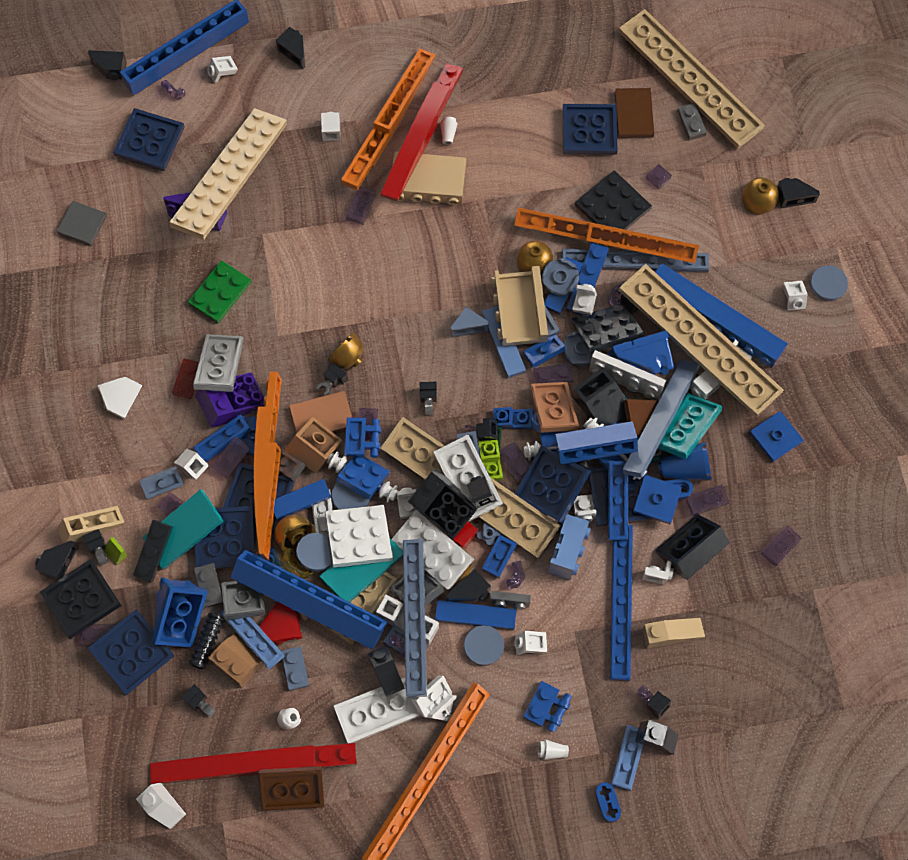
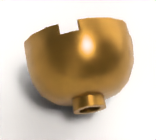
[741,177,779,215]
[516,240,553,277]
[327,332,364,369]
[274,514,315,554]

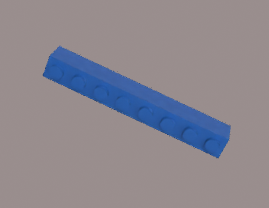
[120,0,249,96]
[655,264,788,368]
[231,550,387,650]

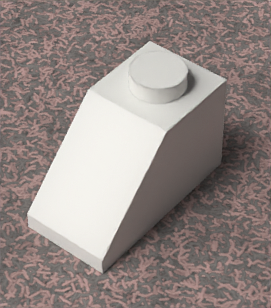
[136,783,186,829]

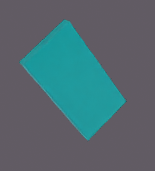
[658,393,722,459]
[142,489,223,569]
[319,538,403,602]

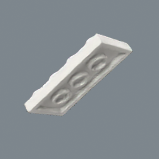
[589,350,666,400]
[434,435,503,522]
[392,510,474,590]
[334,677,421,743]

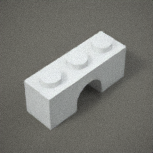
[376,595,439,645]

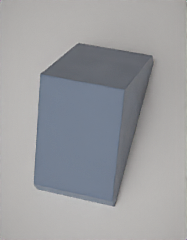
[451,307,489,338]

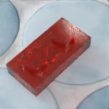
[172,358,199,399]

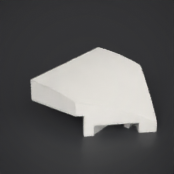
[97,377,142,419]
[412,675,457,721]

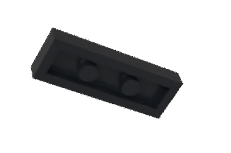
[133,520,173,583]

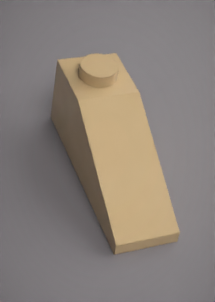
[57,506,124,543]
[642,618,705,649]

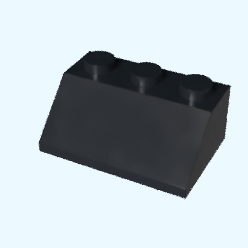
[655,514,730,580]

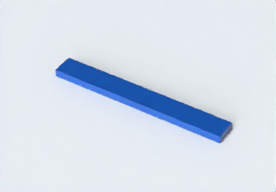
[610,525,633,681]

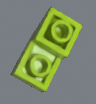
[478,440,503,481]

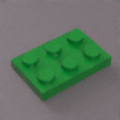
[188,260,252,324]

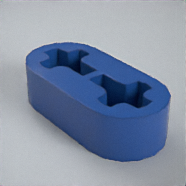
[595,782,621,823]

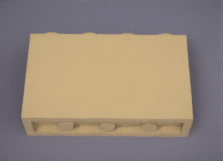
[393,151,466,206]
[491,266,548,346]

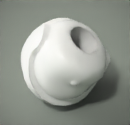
[277,708,301,730]

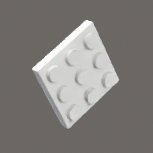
[325,505,393,568]

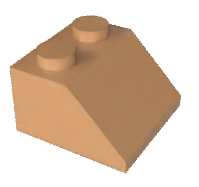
[285,417,343,473]
[209,633,263,688]

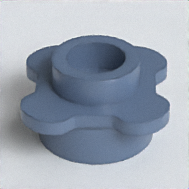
[477,523,500,546]

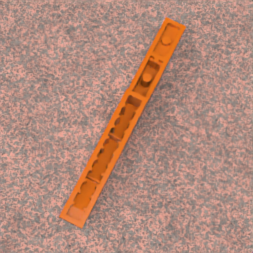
[341,48,435,191]
[514,207,699,263]
[254,371,282,560]

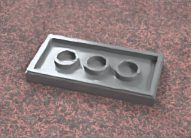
[193,334,244,392]

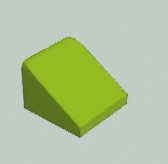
[105,537,127,565]

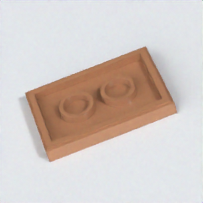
[530,382,579,432]
[289,391,352,433]

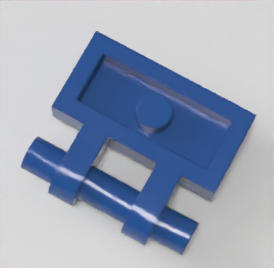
[345,417,381,458]
[523,681,572,733]

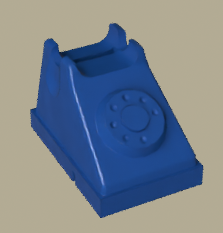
[607,330,674,376]
[152,577,208,647]

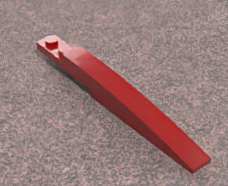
[381,63,463,201]
[150,743,357,784]

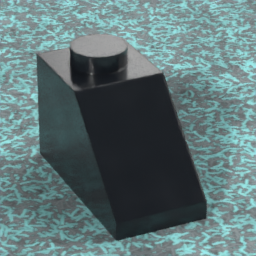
[276,27,305,69]
[88,50,127,80]
[777,178,820,208]
[467,476,496,508]
[35,541,78,581]
[446,569,491,604]
[368,646,405,697]
[635,720,679,755]

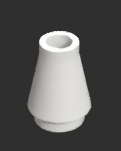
[440,117,458,145]
[537,739,569,760]

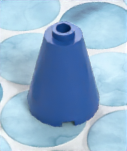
[658,442,712,481]

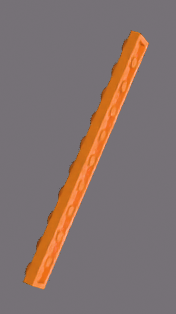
[362,682,490,860]

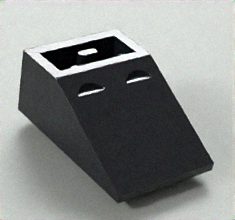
[571,367,627,426]
[408,469,478,539]

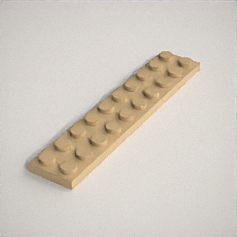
[618,9,765,149]
[170,108,287,240]
[619,264,784,418]
[381,417,561,559]

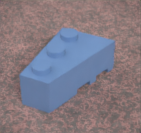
[548,514,591,580]

